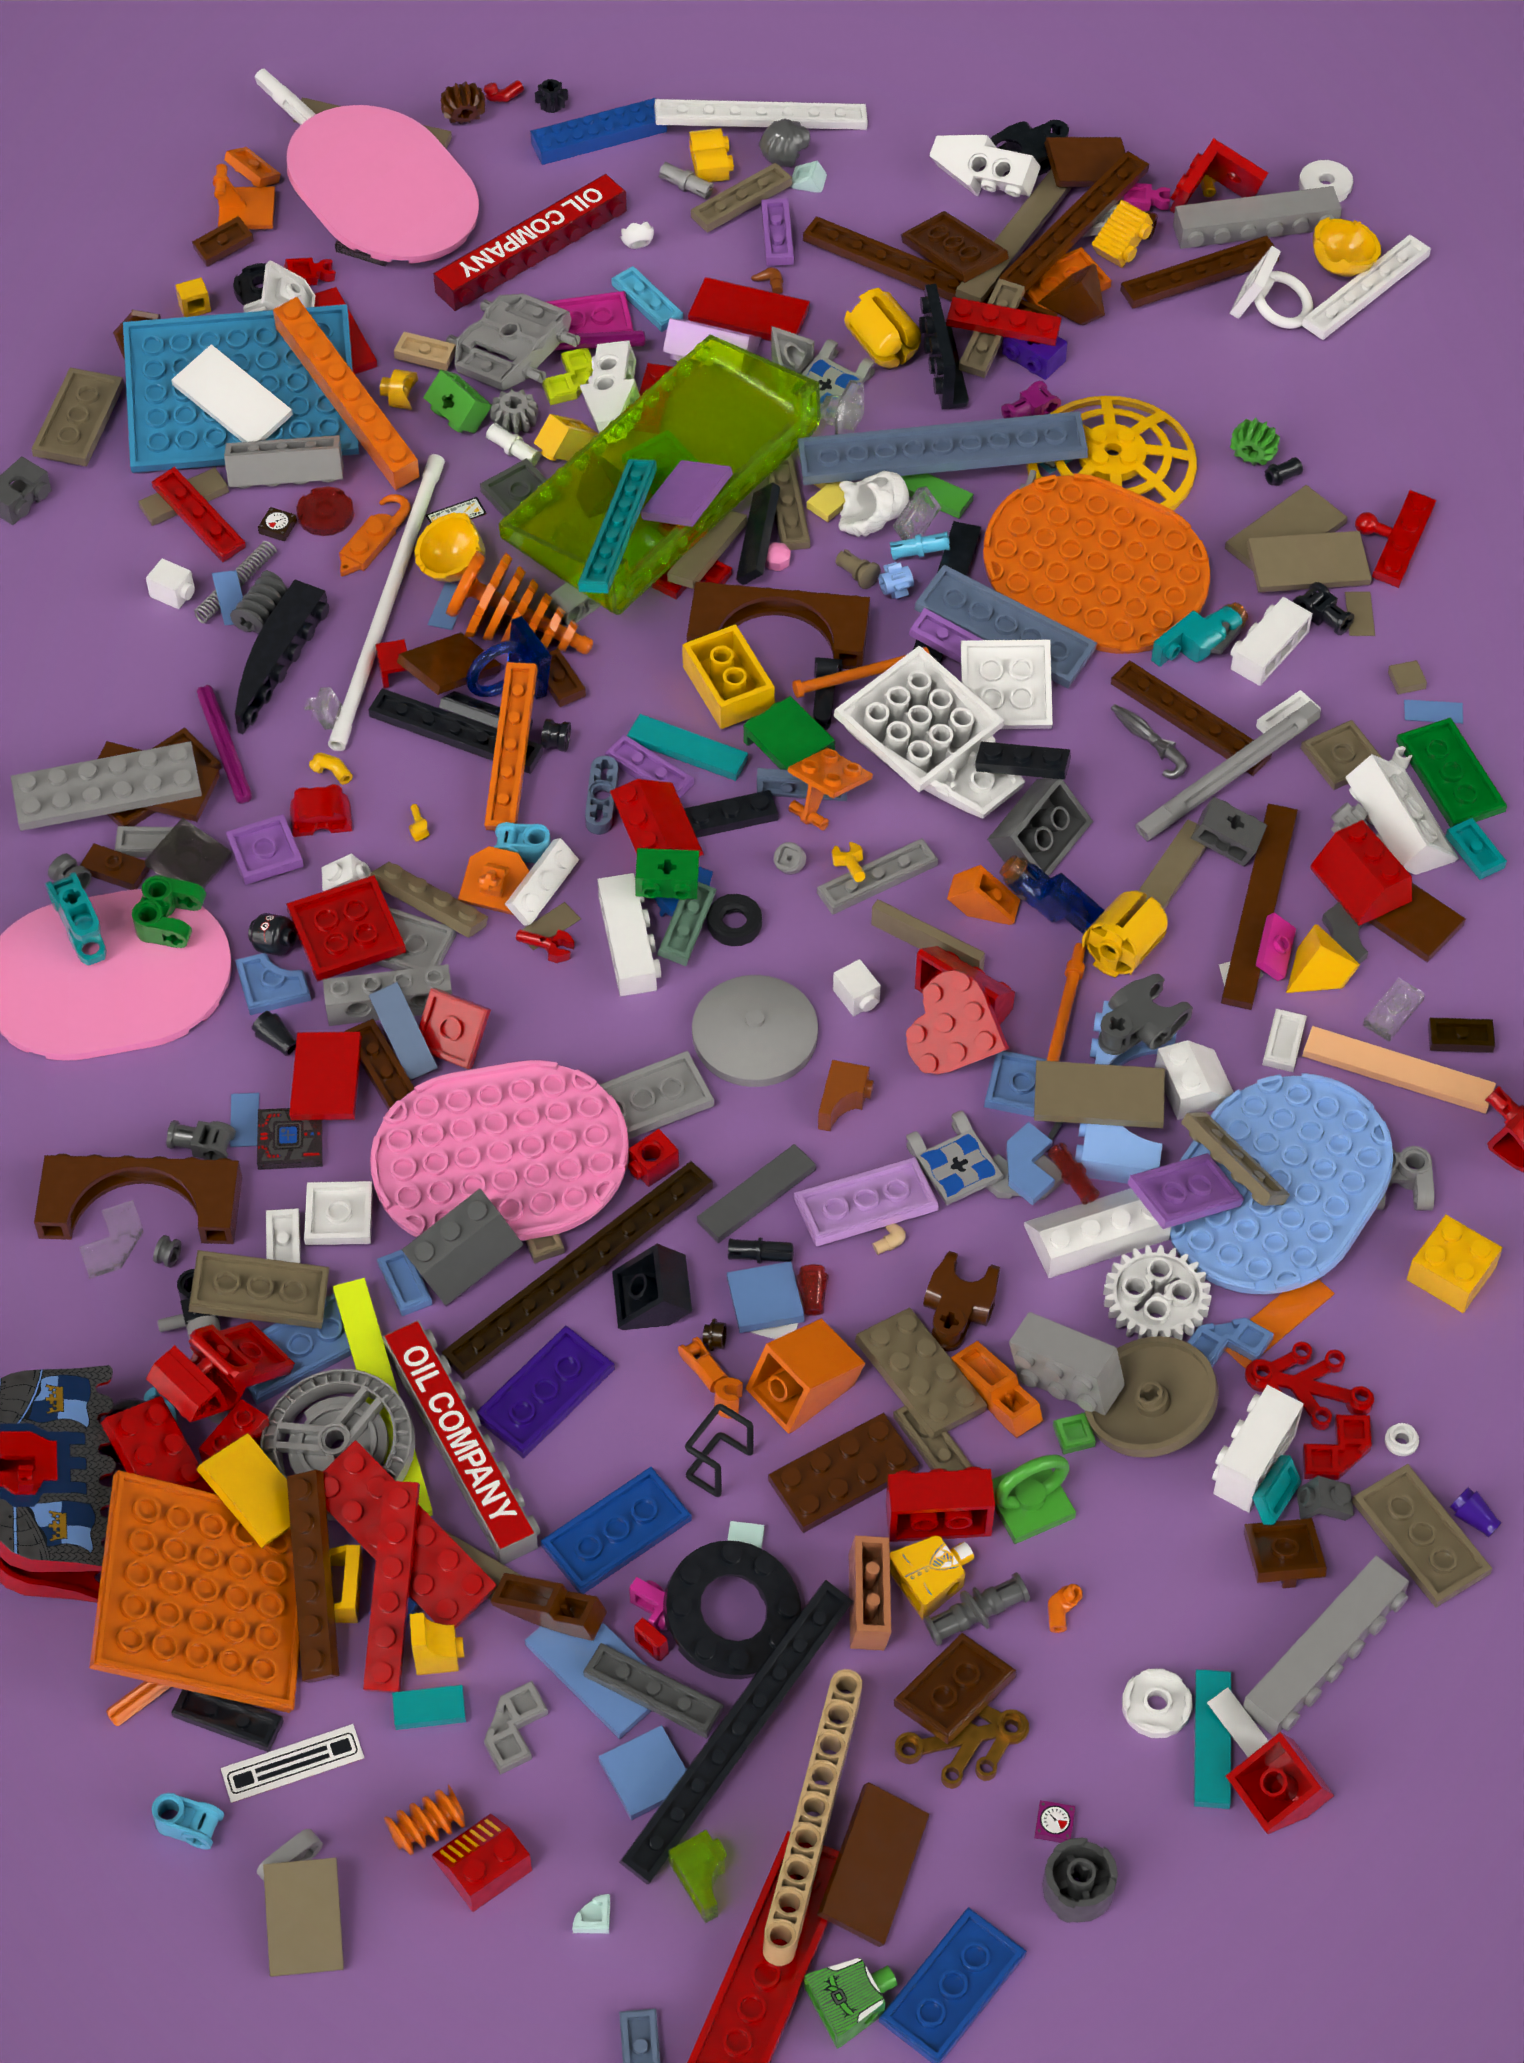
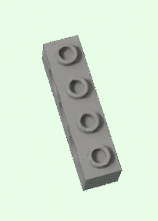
[323,964,452,1026]

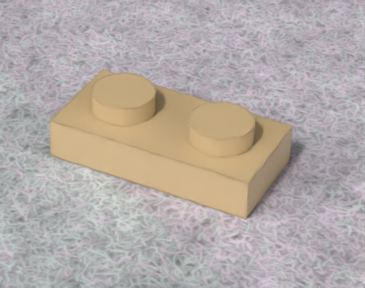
[394,332,456,371]

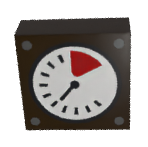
[258,507,297,542]

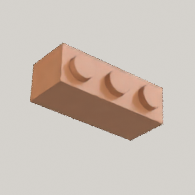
[848,1535,891,1651]

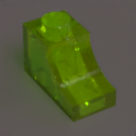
[669,1830,727,1924]

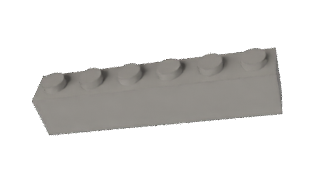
[1173,186,1342,249]
[1243,1555,1409,1737]

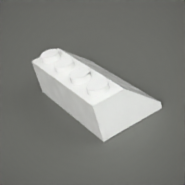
[1345,754,1459,875]
[1024,1188,1171,1278]

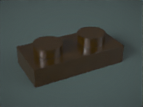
[1428,1017,1495,1053]

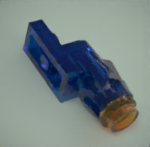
[999,855,1105,935]

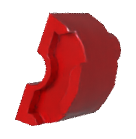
[290,784,352,837]

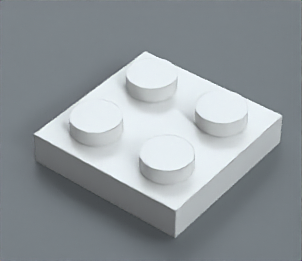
[304,1181,373,1245]

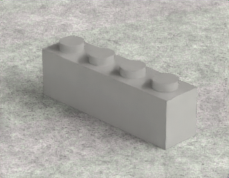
[224,435,344,489]

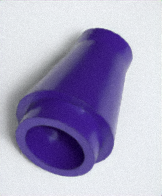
[1450,1487,1502,1537]

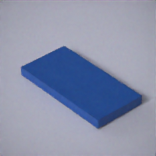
[540,1467,692,1594]
[879,1907,1027,2063]

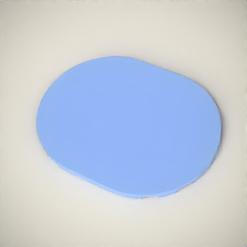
[1170,1073,1393,1294]

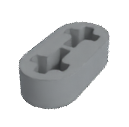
[257,1829,323,1881]

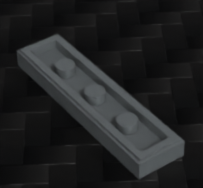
[697,1144,816,1243]
[583,1643,724,1739]

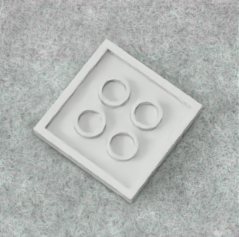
[960,640,1053,729]

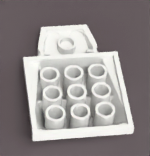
[834,646,1025,819]

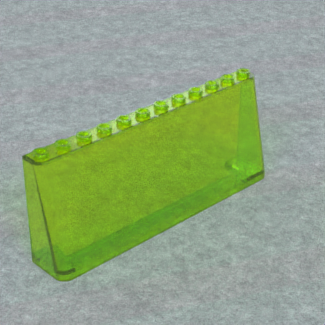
[499,334,821,615]

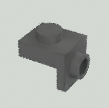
[1297,1476,1354,1521]

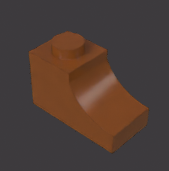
[818,1060,874,1131]

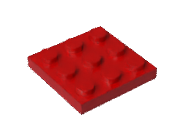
[286,875,406,982]

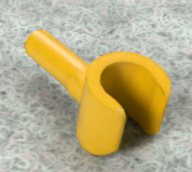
[409,804,430,842]

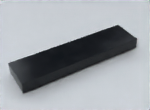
[736,482,780,585]

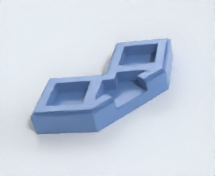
[1006,1122,1055,1206]
[1187,1318,1274,1368]

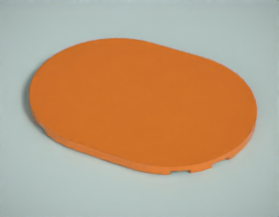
[983,473,1210,654]

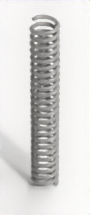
[194,541,277,623]

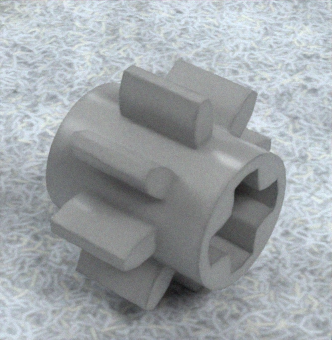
[1331,802,1369,833]

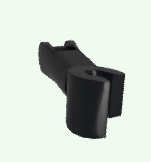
[813,657,843,730]

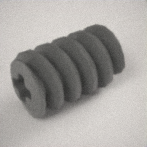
[230,570,288,633]

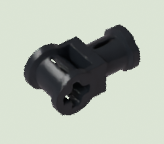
[1293,582,1354,635]

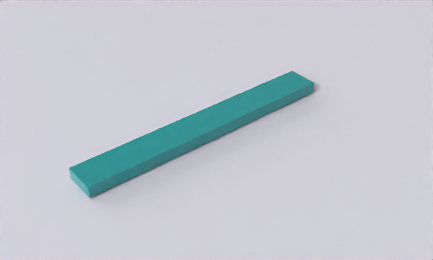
[578,459,657,593]

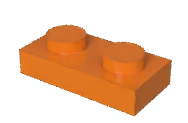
[224,147,281,187]

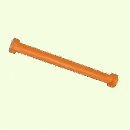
[792,647,930,698]

